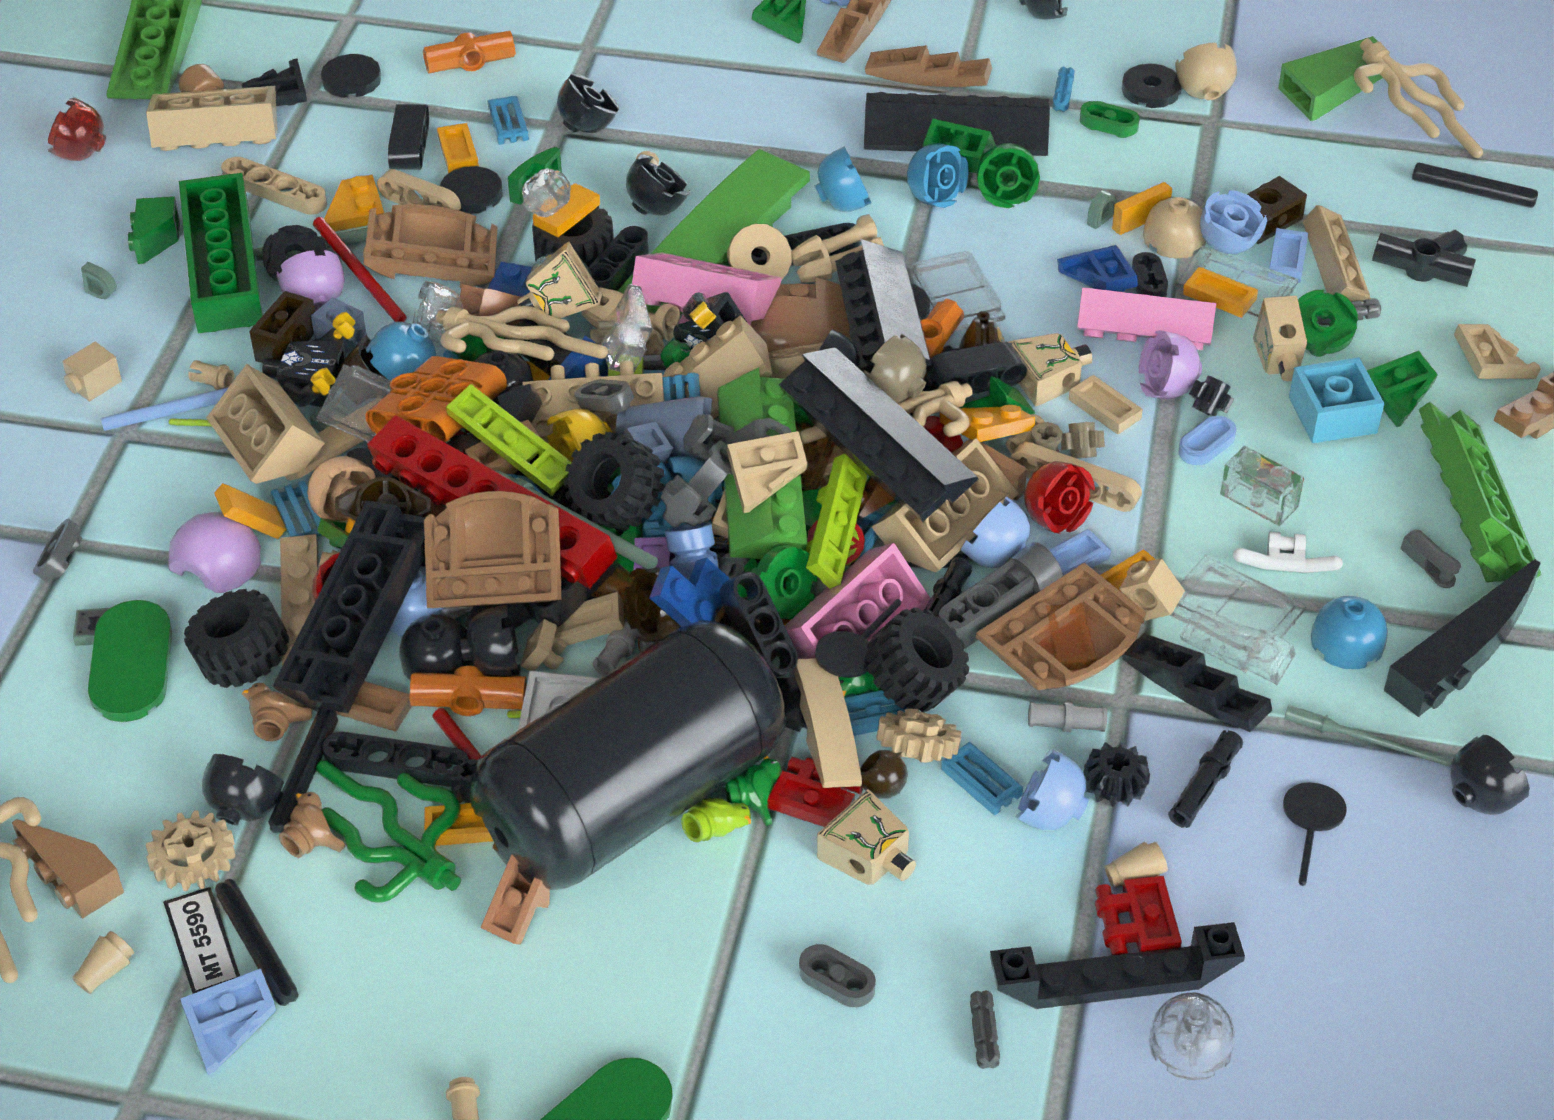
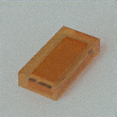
[1046,603,1097,670]

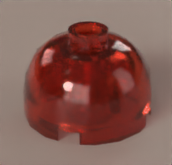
[48,97,106,161]

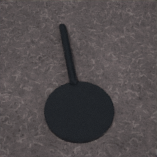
[815,599,902,678]
[1283,782,1347,886]

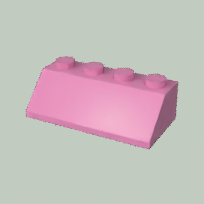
[630,252,782,325]
[1077,287,1216,350]
[785,543,931,659]

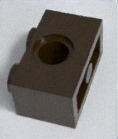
[1247,176,1307,245]
[249,291,315,363]

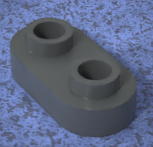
[574,379,634,414]
[33,519,82,582]
[799,944,876,1007]

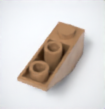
[12,819,124,919]

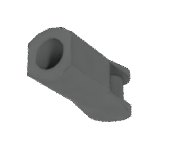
[1400,529,1461,588]

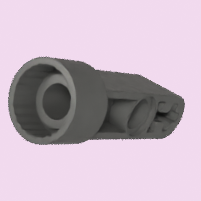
[939,542,1063,649]

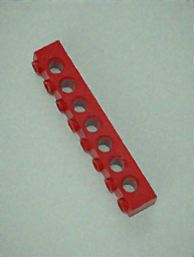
[367,415,617,589]

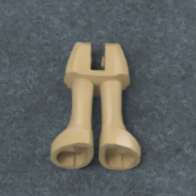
[791,214,884,283]
[581,287,680,355]

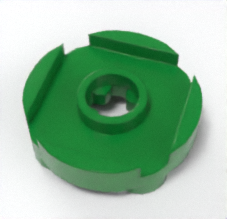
[1298,290,1358,357]
[751,544,817,620]

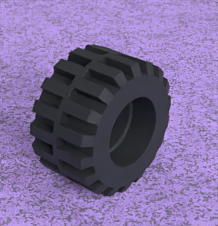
[532,206,614,269]
[564,432,665,530]
[184,589,289,688]
[865,608,969,712]

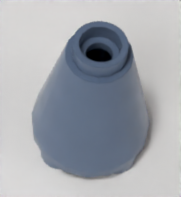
[616,396,712,462]

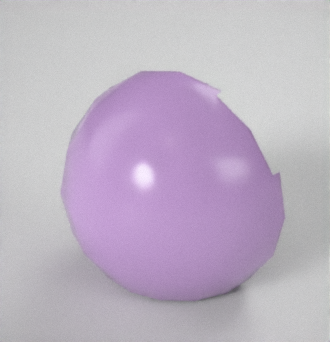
[168,511,261,593]

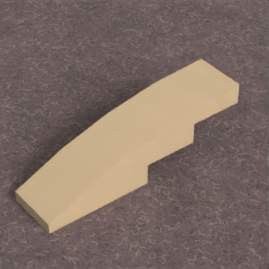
[793,658,862,788]

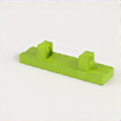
[446,384,572,496]
[805,454,867,589]

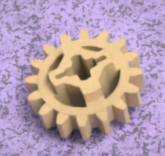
[876,709,962,763]
[146,810,236,891]

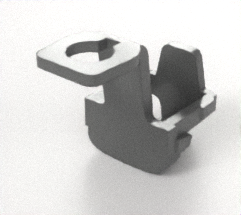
[683,414,791,463]
[661,441,733,527]

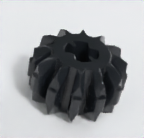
[1083,741,1150,808]

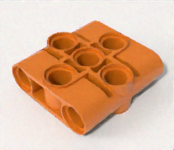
[365,356,507,443]

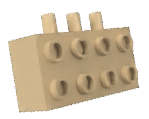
[523,361,664,444]

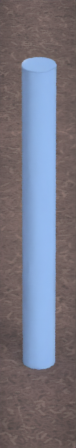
[101,387,229,431]

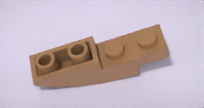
[1493,372,1554,439]

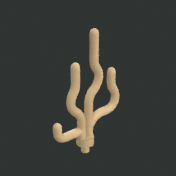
[1354,38,1483,158]
[436,306,608,361]
[799,381,972,444]
[0,797,41,983]

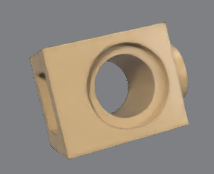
[1119,558,1185,621]

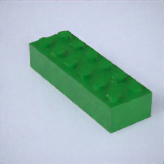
[179,172,263,334]

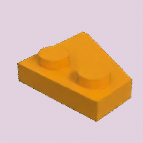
[324,174,384,232]
[940,405,1035,442]

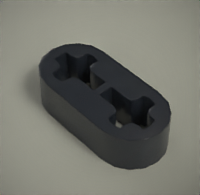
[1132,252,1168,297]

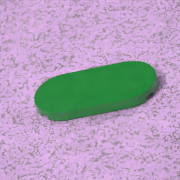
[88,600,172,722]
[540,1058,673,1120]

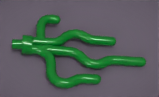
[316,760,461,903]

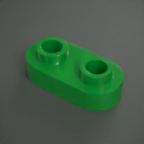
[1079,101,1140,138]

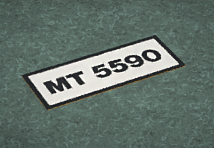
[163,887,240,994]

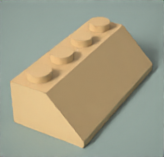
[146,86,277,151]
[206,364,325,484]
[872,438,1019,573]

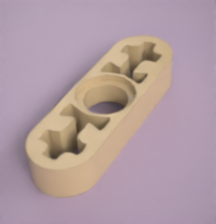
[377,169,461,211]

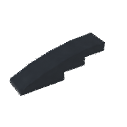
[1122,633,1272,732]

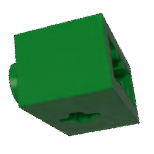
[922,119,996,174]

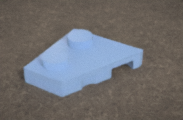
[180,969,276,1075]

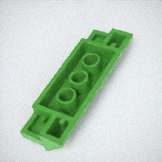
[717,367,807,559]
[1418,402,1542,582]

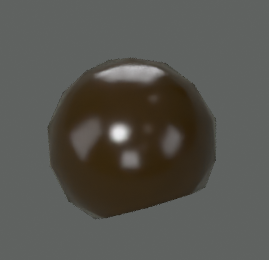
[860,750,908,799]

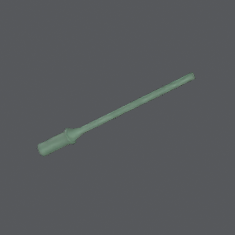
[1284,705,1452,767]

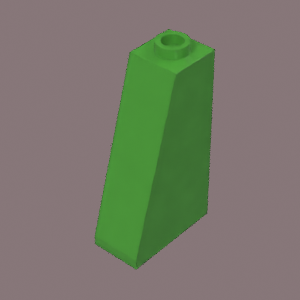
[1278,36,1390,121]

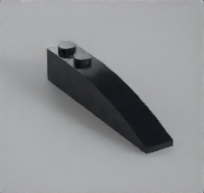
[1384,559,1541,717]

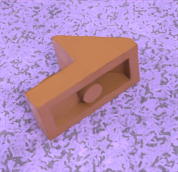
[457,284,523,326]
[480,854,550,945]

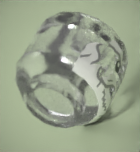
[522,168,571,218]

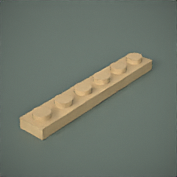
[280,534,319,707]

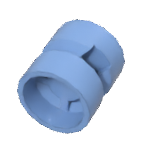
[665,522,718,580]

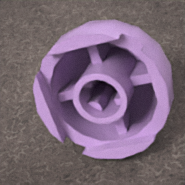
[276,250,345,312]
[1139,330,1202,399]

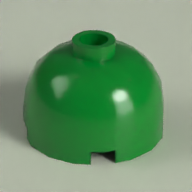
[976,143,1040,208]

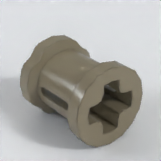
[1031,422,1063,466]

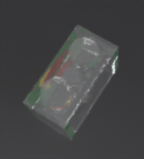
[1220,445,1304,527]

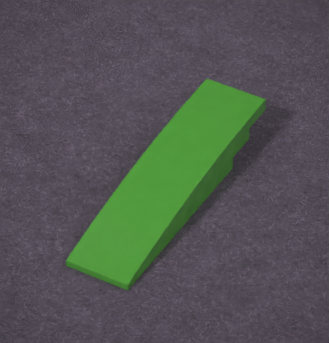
[106,0,202,99]
[618,149,810,329]

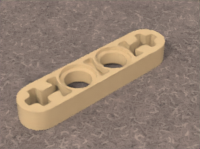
[221,157,327,215]
[1010,442,1142,512]

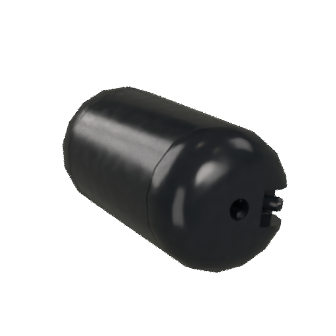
[470,620,786,890]

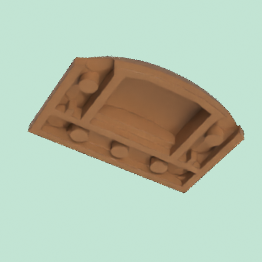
[363,204,498,288]
[750,277,850,352]
[424,491,562,609]
[976,563,1146,690]

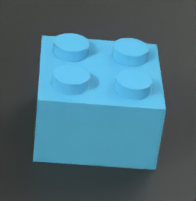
[1289,357,1384,443]

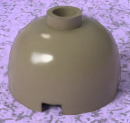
[863,334,926,403]

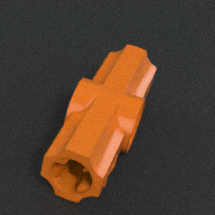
[423,31,516,74]
[921,298,964,358]
[409,666,527,716]

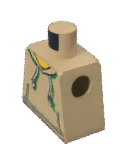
[517,242,602,318]
[1253,295,1307,381]
[1009,333,1092,407]
[817,789,916,885]

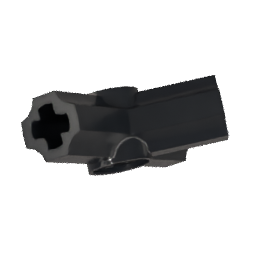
[1372,229,1476,287]

